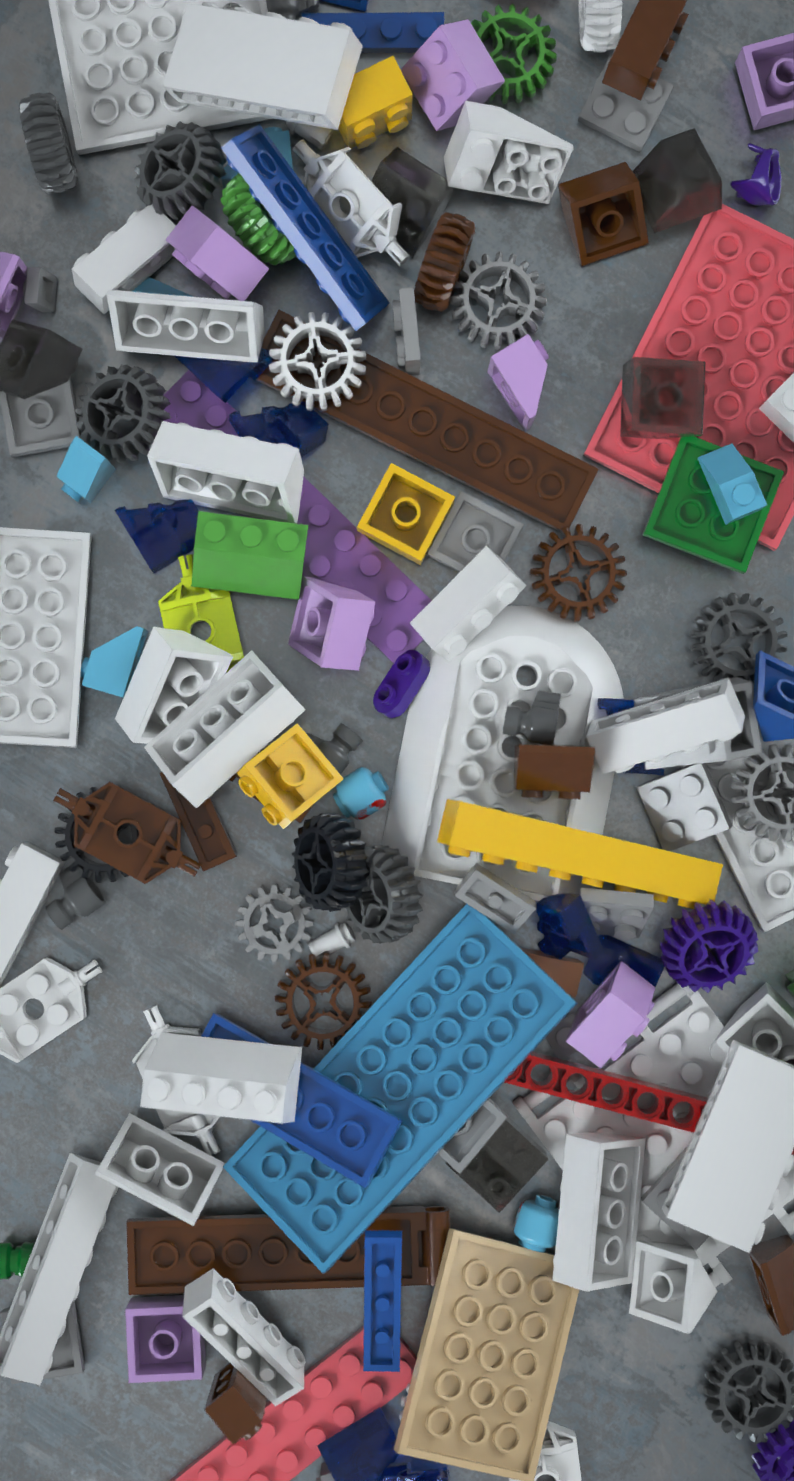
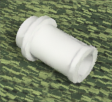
[285,121,333,150]
[308,922,356,962]

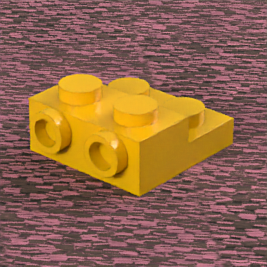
[237,723,344,829]

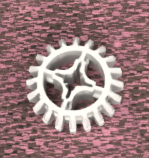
[578,0,623,52]
[269,312,366,411]

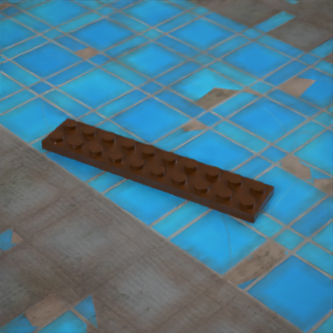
[247,310,599,532]

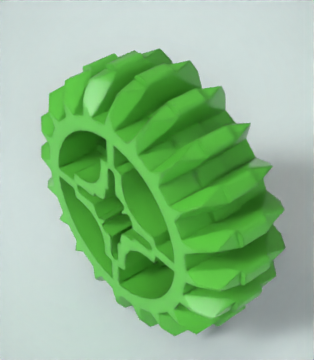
[471,3,557,105]
[220,173,296,266]

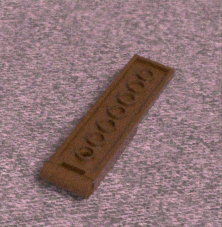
[126,1206,450,1295]

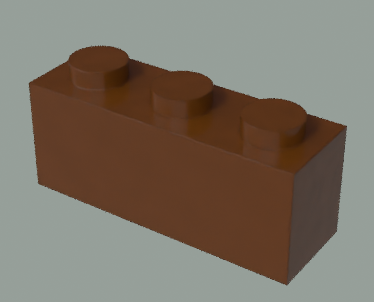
[602,0,689,101]
[204,1363,268,1445]

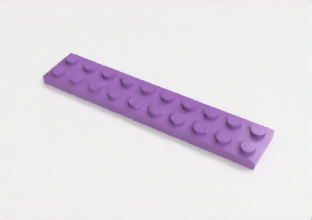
[163,368,432,664]

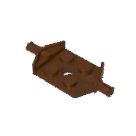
[53,781,202,884]

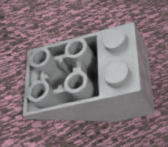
[633,677,762,770]

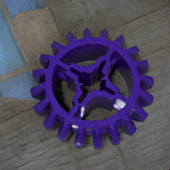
[660,899,759,993]

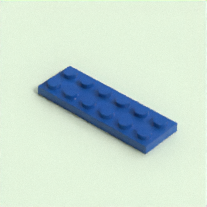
[221,124,390,331]
[201,1013,403,1188]

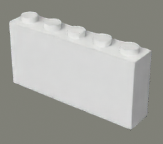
[163,2,363,130]
[662,1040,794,1253]

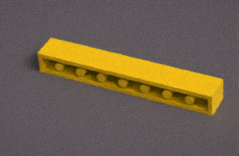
[437,799,723,909]

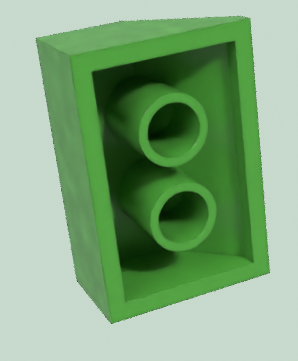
[191,511,308,600]

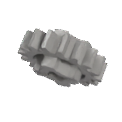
[235,884,314,963]

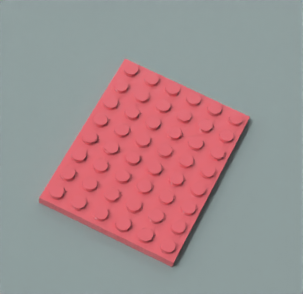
[583,199,794,551]

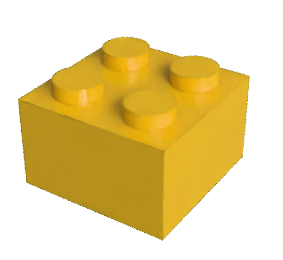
[338,55,413,149]
[357,463,455,566]

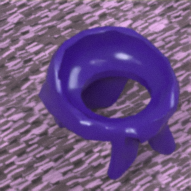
[730,143,782,206]

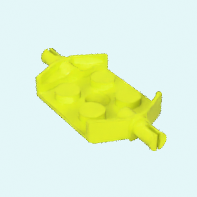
[158,554,244,673]

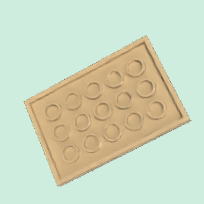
[394,1228,579,1481]

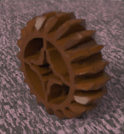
[414,212,476,312]
[529,524,627,622]
[275,952,372,1050]

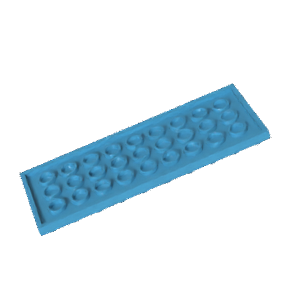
[223,904,577,1274]

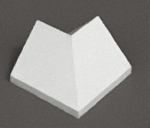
[629,1240,717,1334]

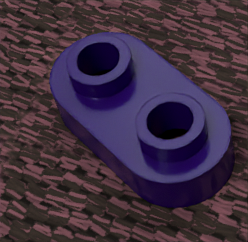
[373,650,430,718]

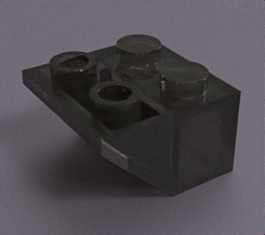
[371,147,456,258]
[445,1117,549,1213]

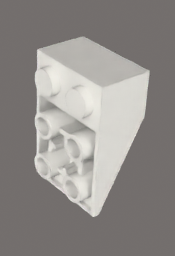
[444,101,574,204]

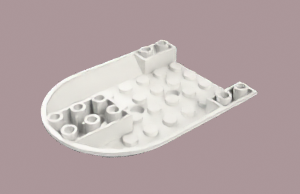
[381,605,625,907]

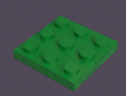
[642,432,785,574]

